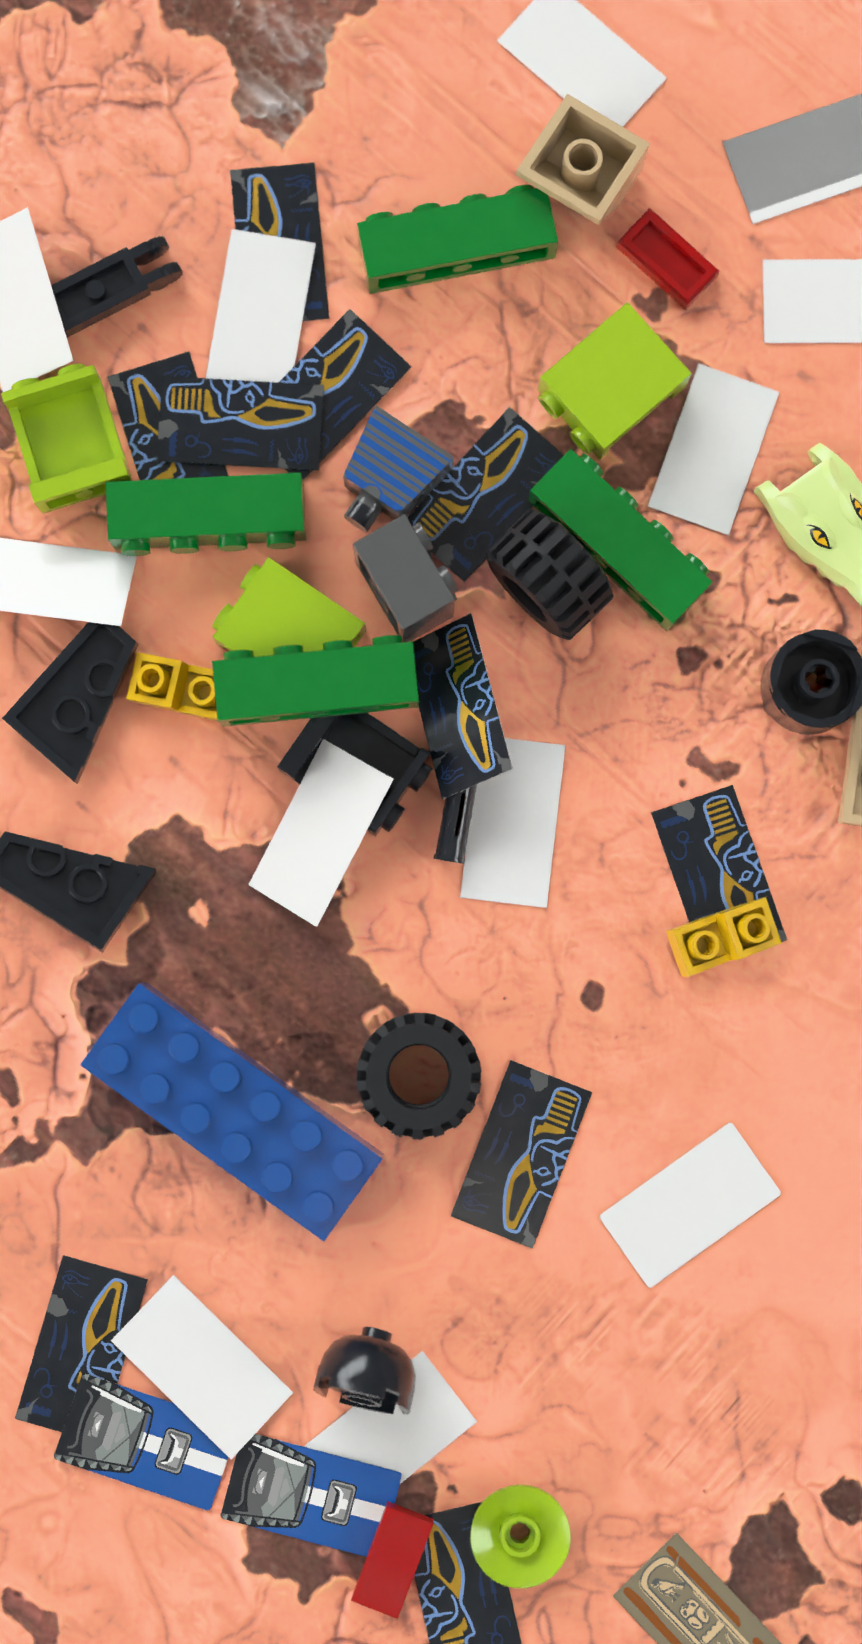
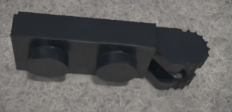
[51,236,183,338]

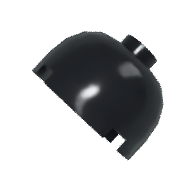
[313,1327,416,1415]

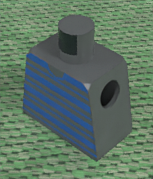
[343,405,453,532]

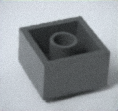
[353,514,458,642]

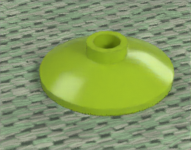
[470,1484,571,1588]

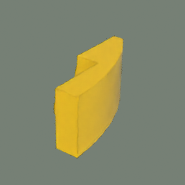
[126,652,217,721]
[666,897,782,977]

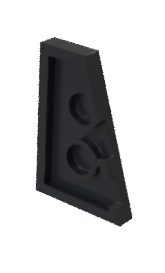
[2,622,139,784]
[0,831,157,953]

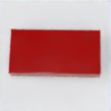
[616,208,720,311]
[351,1501,434,1619]

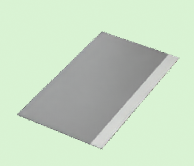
[722,93,862,224]

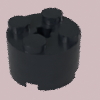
[760,629,862,735]

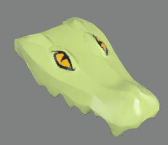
[754,443,862,607]

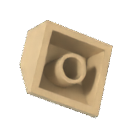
[516,94,650,225]

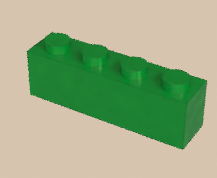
[357,185,558,294]
[528,449,713,632]
[106,473,306,556]
[212,635,419,727]

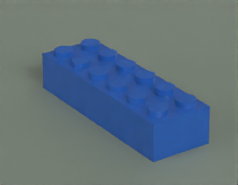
[80,983,384,1241]

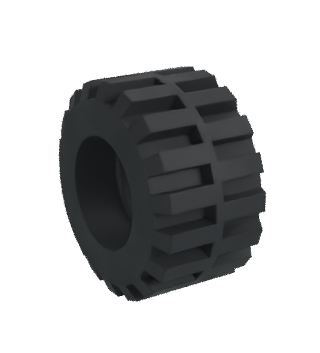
[485,509,614,640]
[356,1012,482,1140]

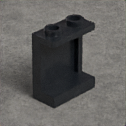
[277,713,433,837]

